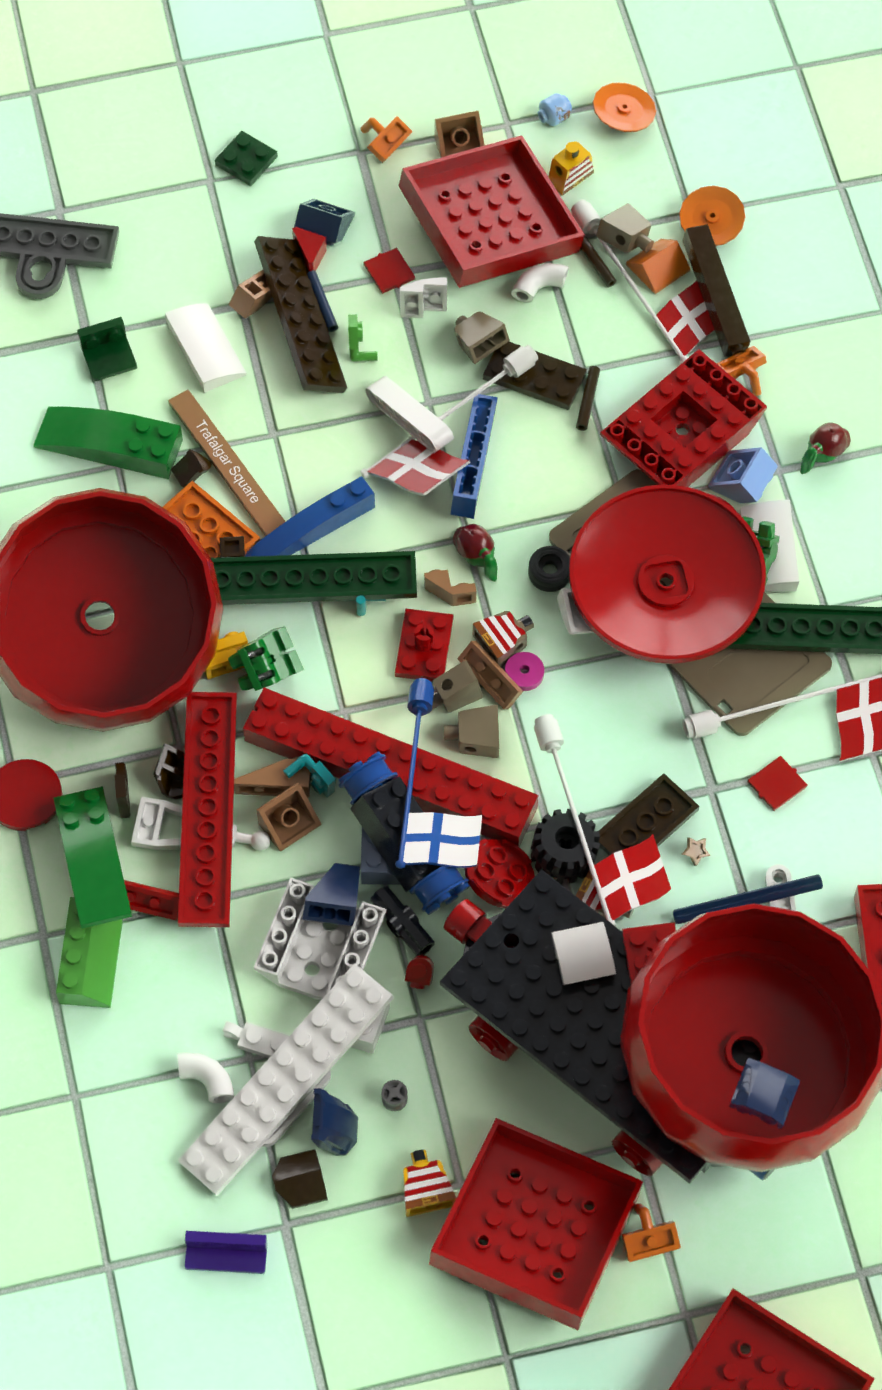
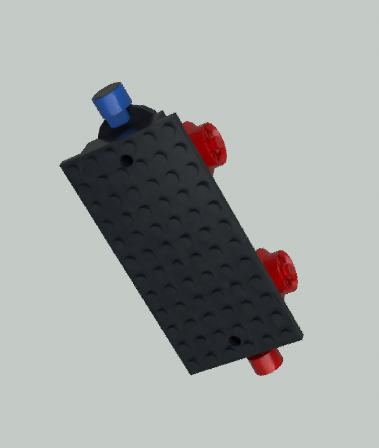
[440,869,775,1184]

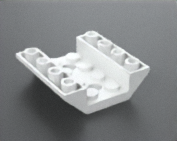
[253,877,387,1001]

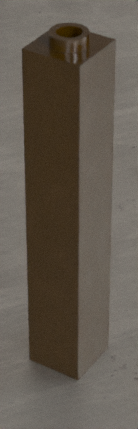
[682,224,751,357]

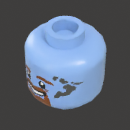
[538,93,572,127]

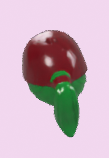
[800,422,851,474]
[453,524,498,581]

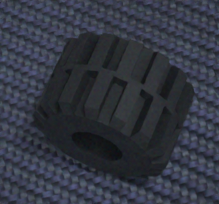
[530,808,600,884]

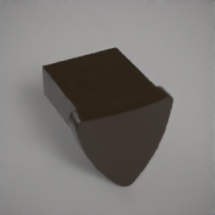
[171,449,212,487]

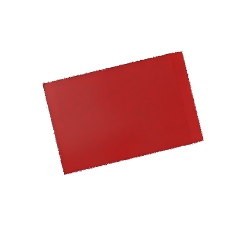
[292,227,327,272]

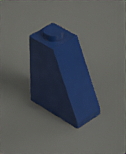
[302,863,360,926]

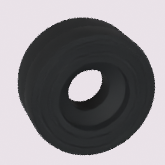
[528,546,570,592]

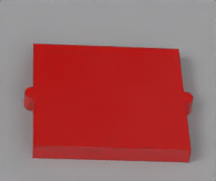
[363,248,415,294]
[747,756,808,811]

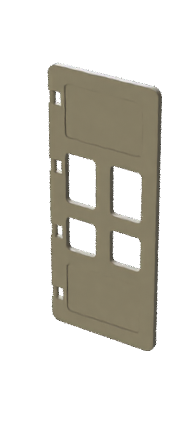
[549,469,832,736]

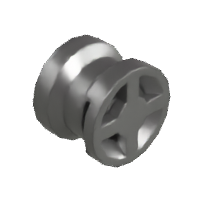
[381,1080,408,1112]

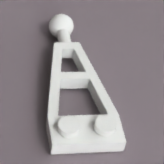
[131,797,271,851]

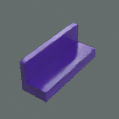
[185,1231,268,1274]

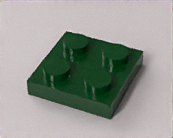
[215,130,278,186]

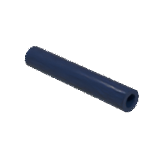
[307,271,338,332]

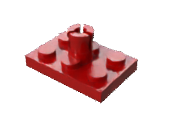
[395,608,454,682]
[622,922,676,984]

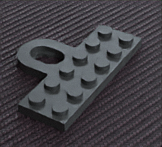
[0,213,120,299]

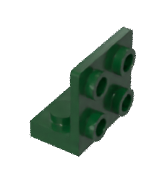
[77,316,137,382]

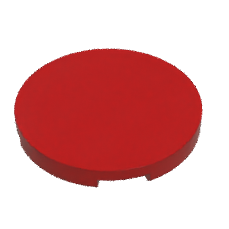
[0,759,63,831]
[464,839,535,908]

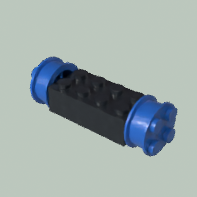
[338,751,470,915]

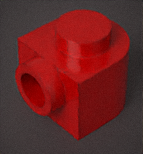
[404,955,435,989]

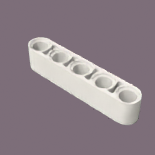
[365,376,454,453]

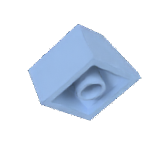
[708,447,778,504]

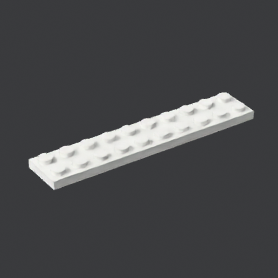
[177,963,394,1196]

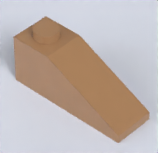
[228,270,272,319]
[234,757,311,798]

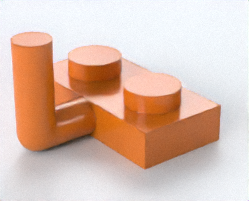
[361,116,413,163]
[717,346,767,396]
[621,1203,681,1262]

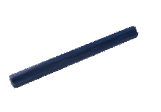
[673,874,823,924]

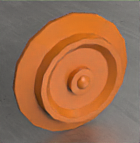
[593,83,656,132]
[679,185,745,246]

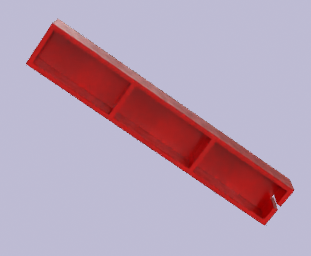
[243,687,539,847]

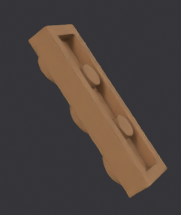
[457,641,523,710]

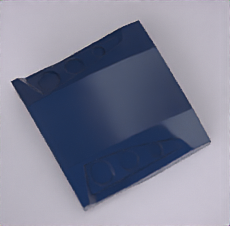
[729,1058,800,1129]
[311,1088,358,1156]

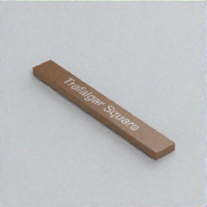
[168,389,286,536]

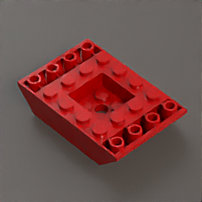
[600,349,767,487]

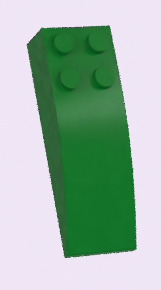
[33,406,183,479]
[53,786,132,929]

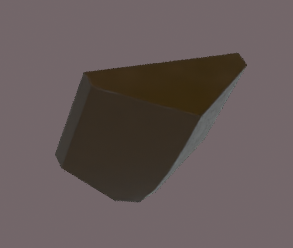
[153,743,185,800]
[272,1149,328,1209]

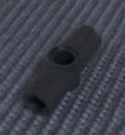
[370,886,435,956]

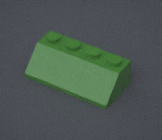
[56,897,123,1008]

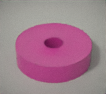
[505,652,544,691]

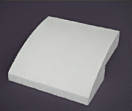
[400,277,447,318]
[551,922,616,985]

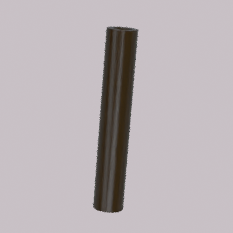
[580,235,617,287]
[576,366,600,431]

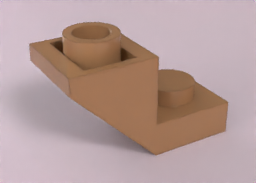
[424,569,477,606]

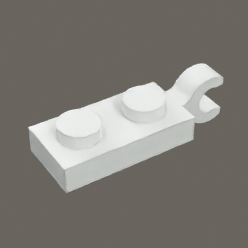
[222,1021,289,1058]

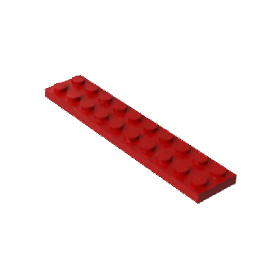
[178,692,237,927]

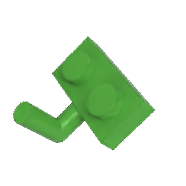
[348,314,378,361]

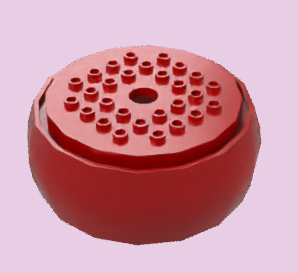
[0,488,224,732]
[621,903,882,1172]

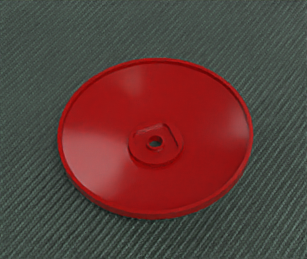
[569,485,766,664]

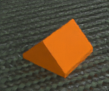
[626,239,690,294]

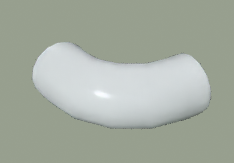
[511,263,569,303]
[177,1052,235,1103]

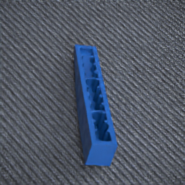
[450,394,498,519]
[245,476,375,557]

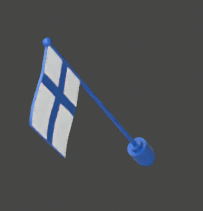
[395,678,482,869]

